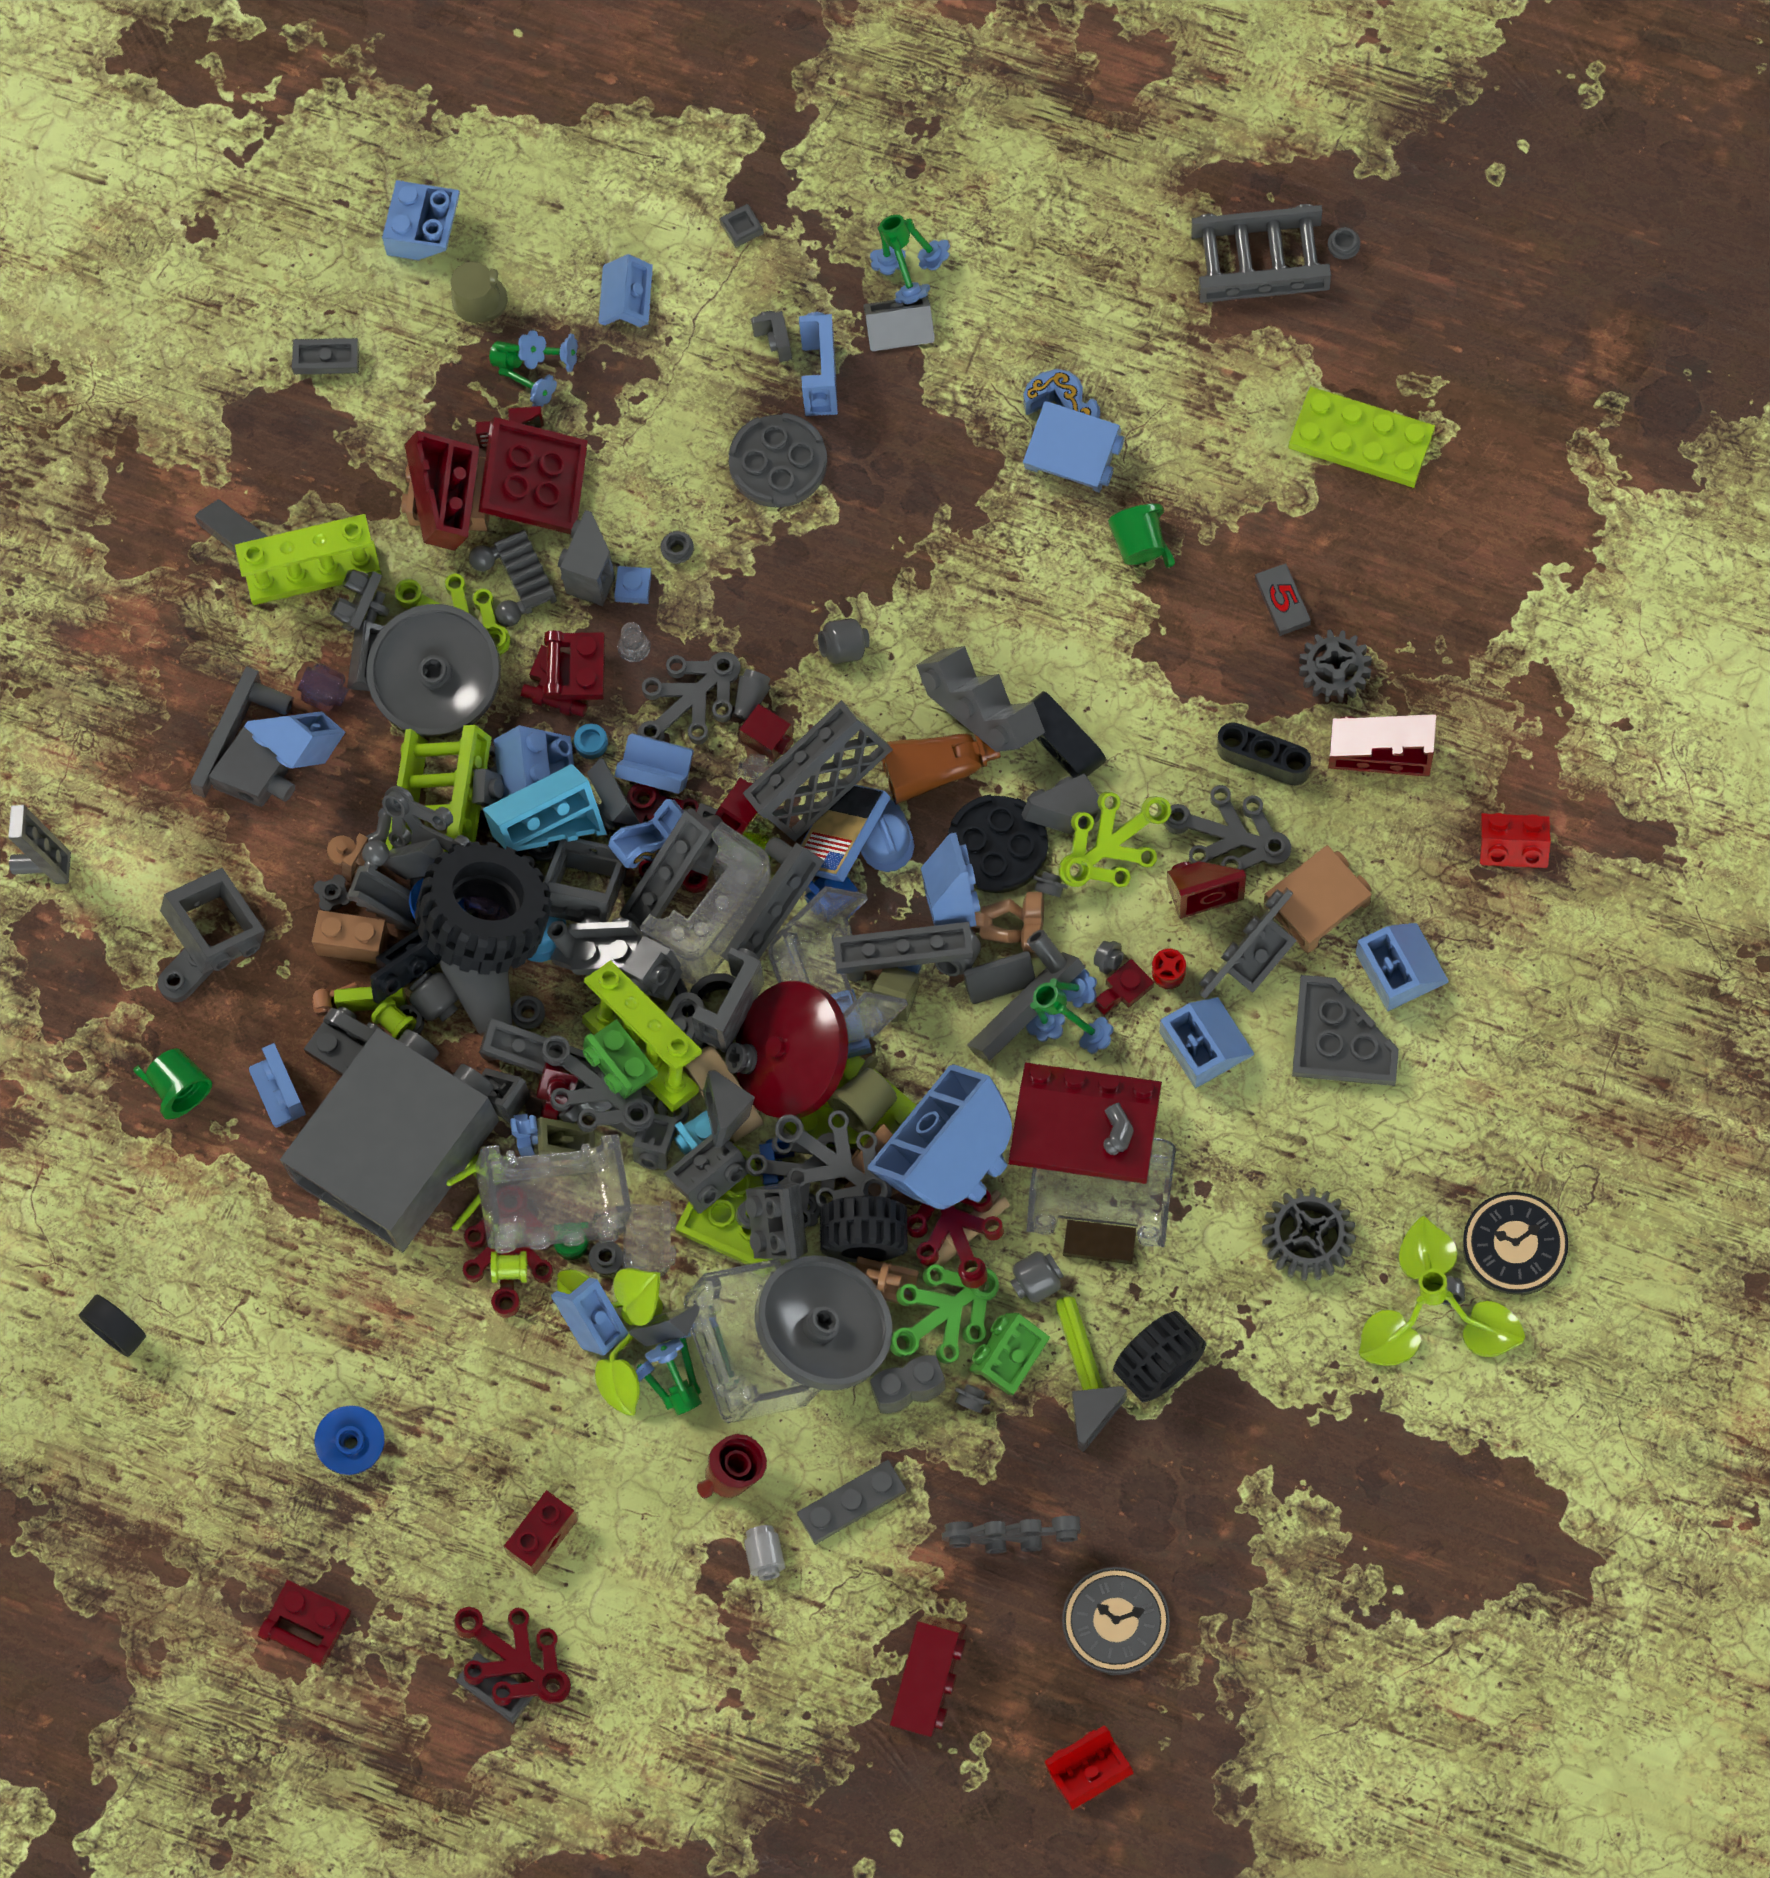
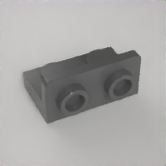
[568,918,644,975]
[664,1134,749,1214]

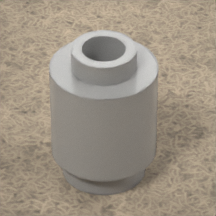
[744,1525,785,1581]

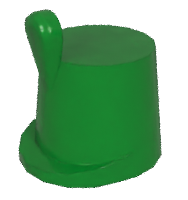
[1108,503,1175,568]
[133,1048,213,1120]

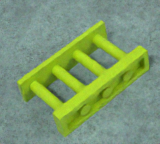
[234,514,382,606]
[386,725,492,853]
[582,960,702,1112]

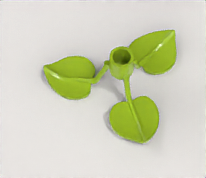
[1359,1216,1525,1366]
[557,1268,663,1416]

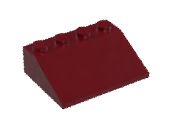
[1008,1062,1162,1184]

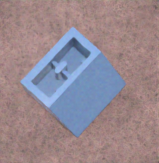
[382,180,460,260]
[244,711,345,768]
[494,725,574,799]
[921,832,980,927]
[1356,923,1449,1012]
[1159,997,1254,1089]

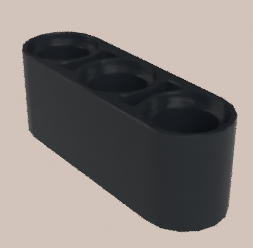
[1030,691,1106,778]
[1217,722,1311,786]

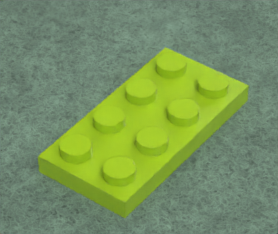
[1288,386,1435,488]

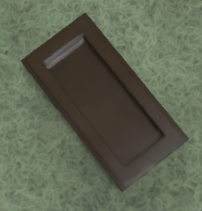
[1063,1219,1136,1264]

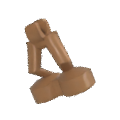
[970,892,1044,958]

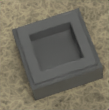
[719,203,764,248]

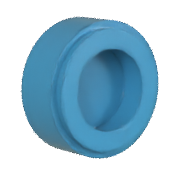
[574,724,608,759]

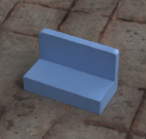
[599,254,653,327]
[614,733,694,794]
[551,1277,629,1355]

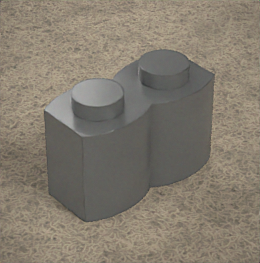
[870,1355,946,1414]

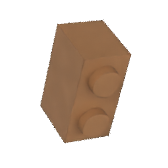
[312,910,390,964]

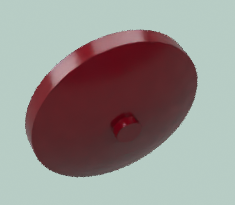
[736,981,848,1118]

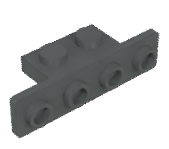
[1199,887,1297,999]

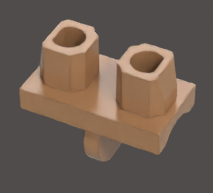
[327,833,381,882]
[856,1257,919,1306]

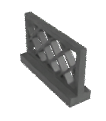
[743,700,893,842]

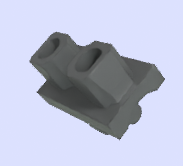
[330,569,390,632]

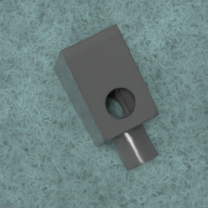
[209,727,295,807]

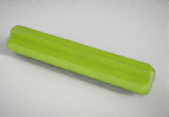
[1055,1296,1103,1390]

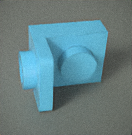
[674,1110,712,1155]

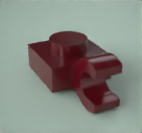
[1095,958,1154,1016]
[537,1063,578,1120]

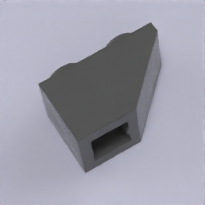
[1021,773,1106,834]

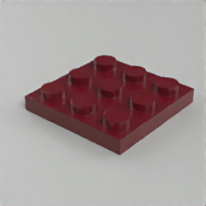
[478,417,588,535]

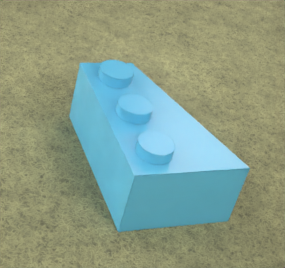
[483,764,607,851]

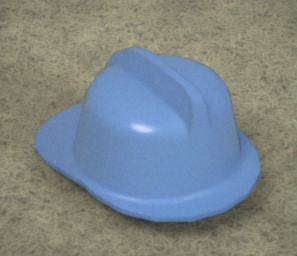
[861,799,914,872]

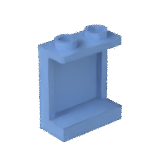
[799,312,838,416]
[1023,401,1125,493]

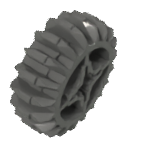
[1261,1187,1356,1282]

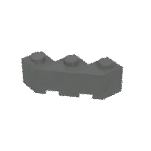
[916,646,1045,752]

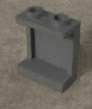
[692,947,764,1053]

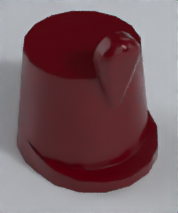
[697,1434,767,1498]

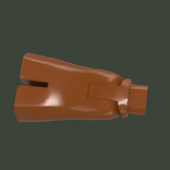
[881,734,1001,805]

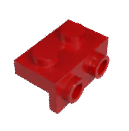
[1480,813,1551,868]
[1045,1725,1134,1810]

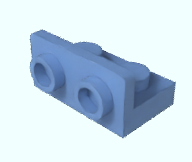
[249,1043,306,1128]

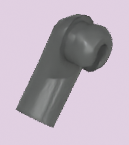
[1103,1103,1133,1155]

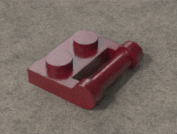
[543,630,605,700]
[258,1580,351,1667]

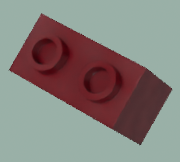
[503,1490,578,1576]

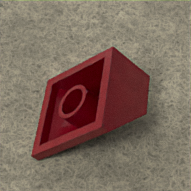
[1167,861,1246,919]

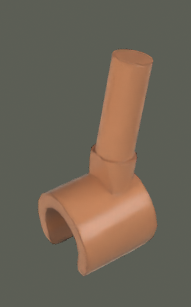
[312,982,358,1014]

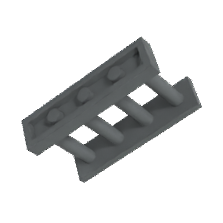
[1191,204,1331,303]

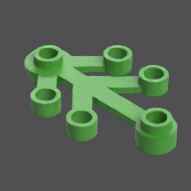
[890,1264,999,1364]

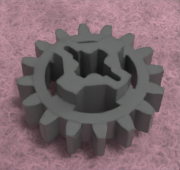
[1299,630,1372,703]

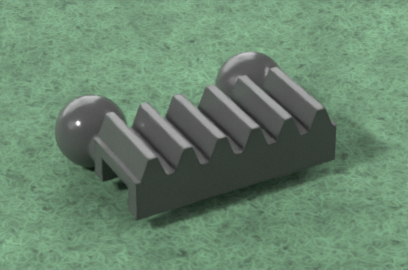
[469,530,557,627]
[346,840,424,931]

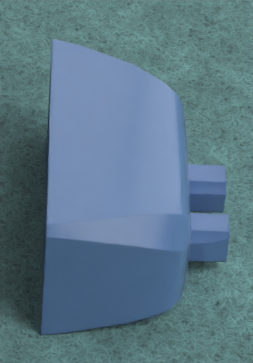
[868,1064,1012,1209]

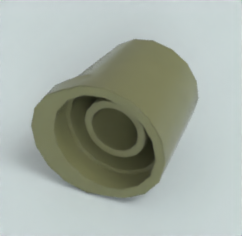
[451,261,508,323]
[827,1056,897,1135]

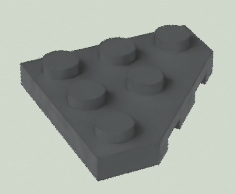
[1292,975,1399,1086]

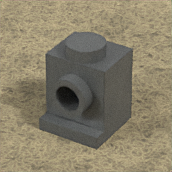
[621,936,681,995]

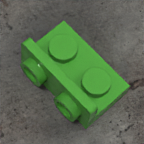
[583,1019,658,1100]
[969,1313,1050,1395]

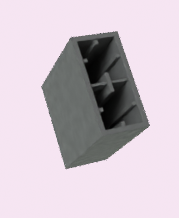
[280,1028,500,1253]

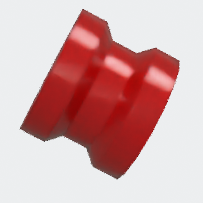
[1152,948,1186,989]

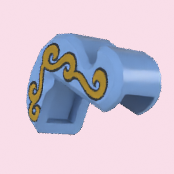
[1023,369,1100,418]
[608,799,684,868]

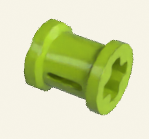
[371,998,417,1040]
[491,1251,527,1283]

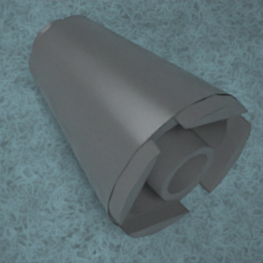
[439,960,512,1035]

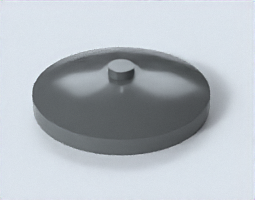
[367,604,501,738]
[754,1256,892,1391]

